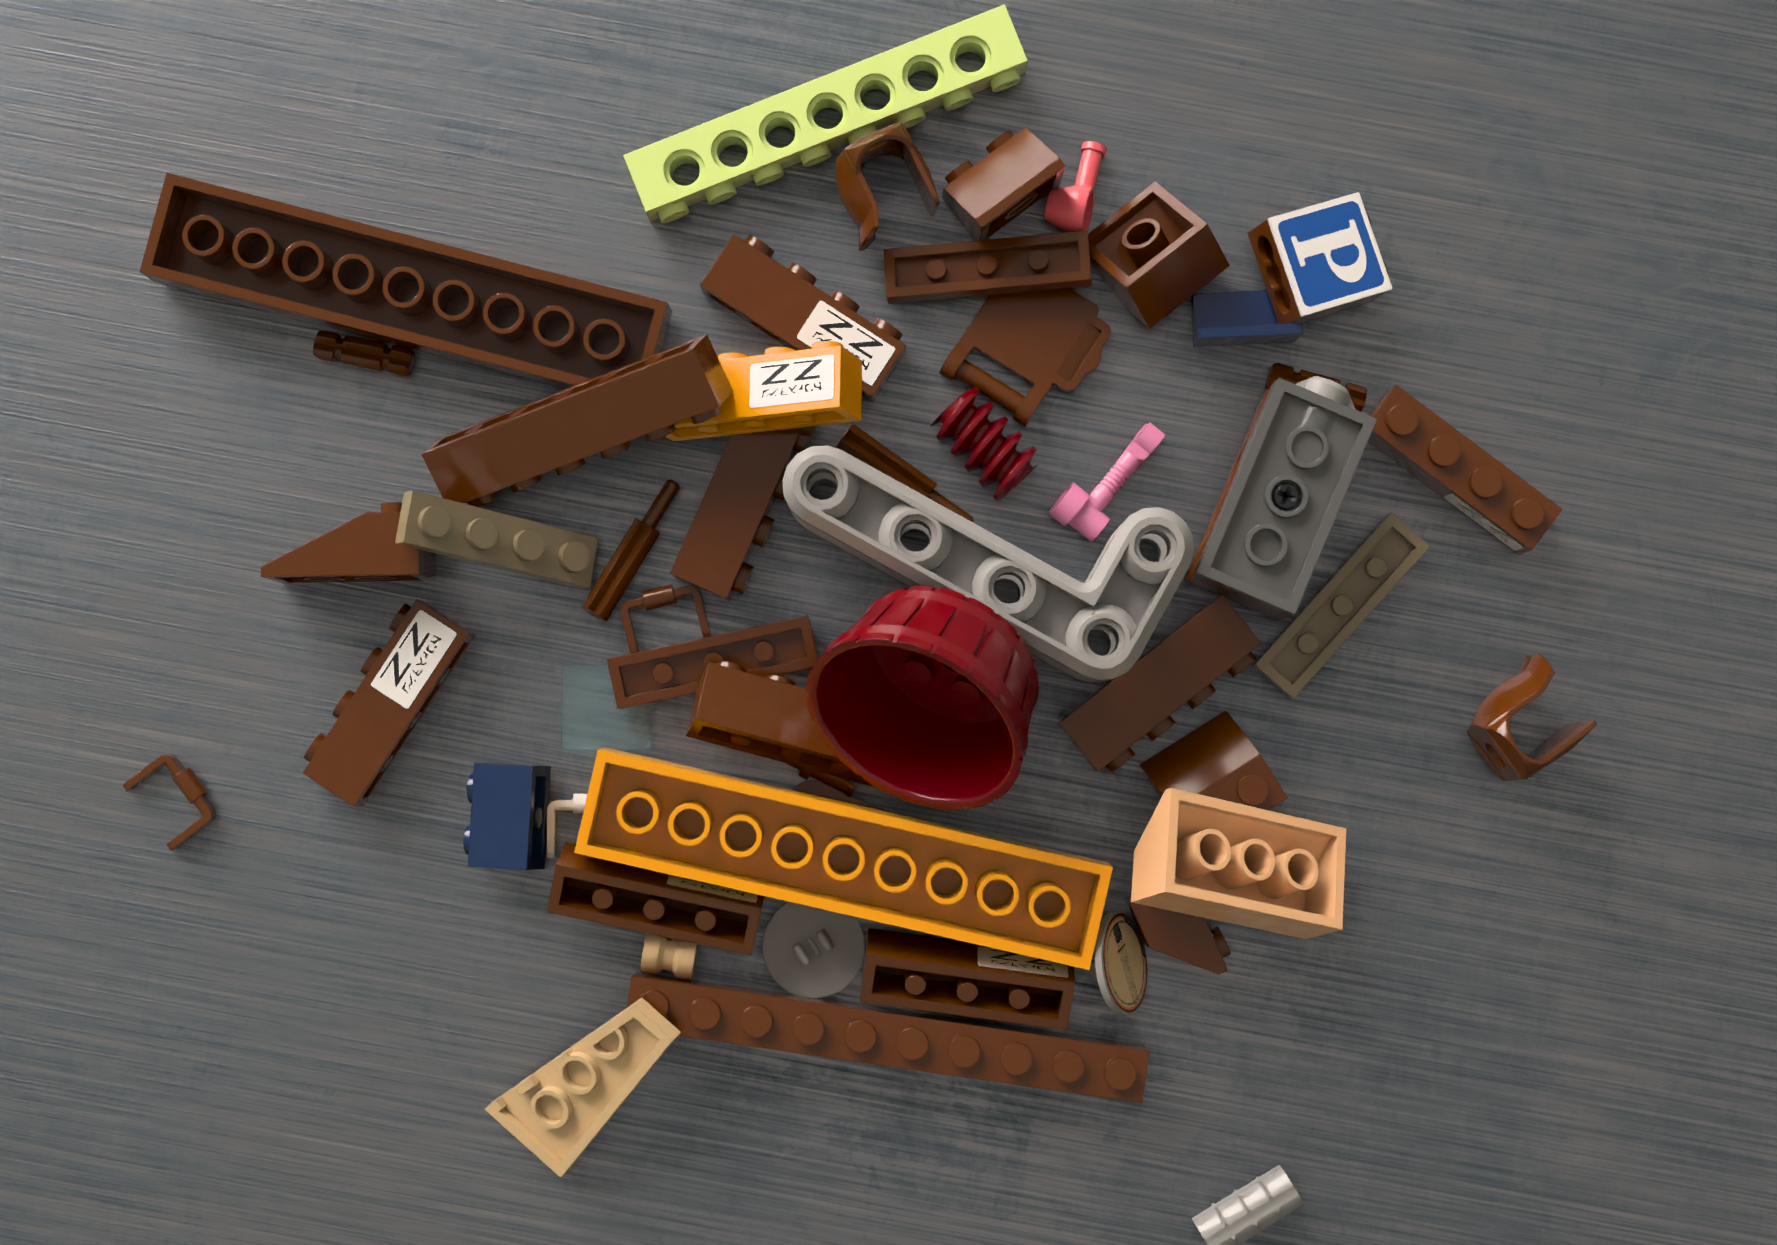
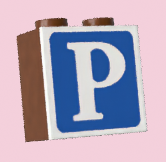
[1247,192,1392,324]

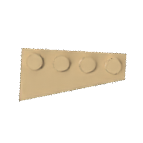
[484,997,681,1178]

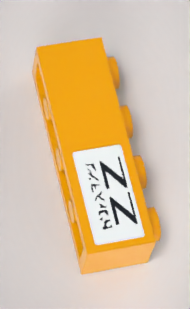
[665,341,862,441]

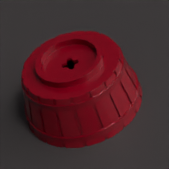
[806,586,1039,810]

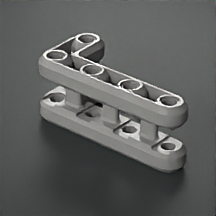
[782,445,1194,684]

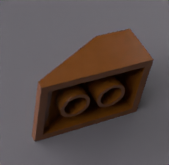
[261,502,436,583]

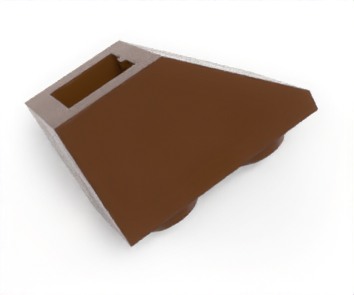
[1124,895,1231,975]

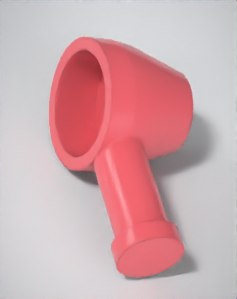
[1045,141,1107,232]

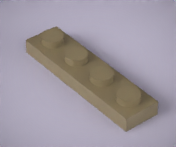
[395,491,598,589]
[1253,512,1430,699]

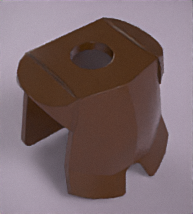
[836,122,939,251]
[1467,653,1597,781]

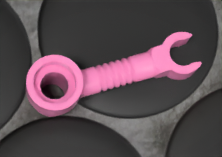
[1048,422,1165,542]

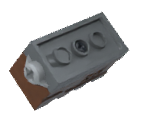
[1184,376,1377,620]

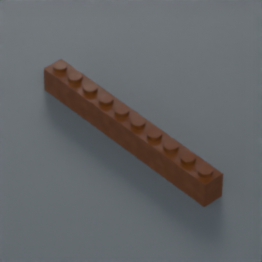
[627,972,1149,1103]

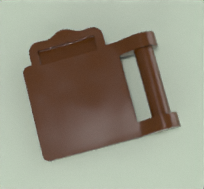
[939,288,1111,427]

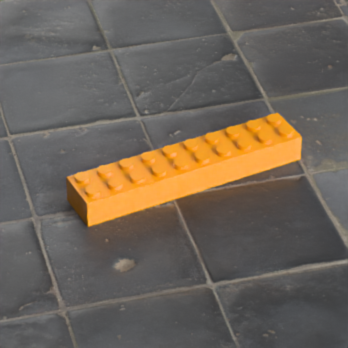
[574,747,1113,970]

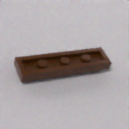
[884,230,1092,304]
[607,615,818,709]

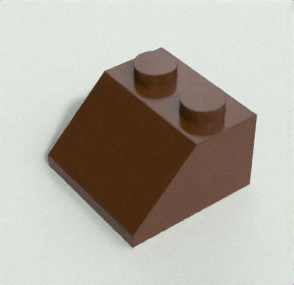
[942,127,1065,241]
[1088,181,1230,329]
[1139,711,1288,810]

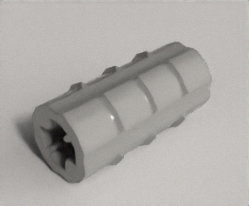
[1191,1165,1304,1245]

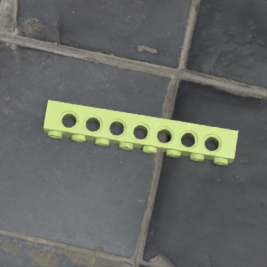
[623,4,1028,223]

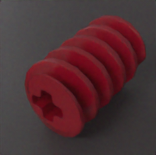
[930,386,1039,502]

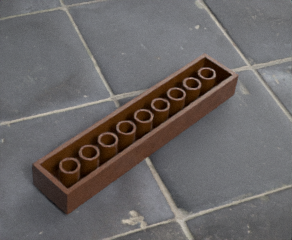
[140,173,672,389]

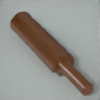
[836,423,974,522]
[581,479,680,622]

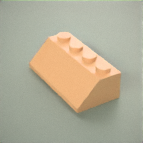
[1131,788,1346,939]

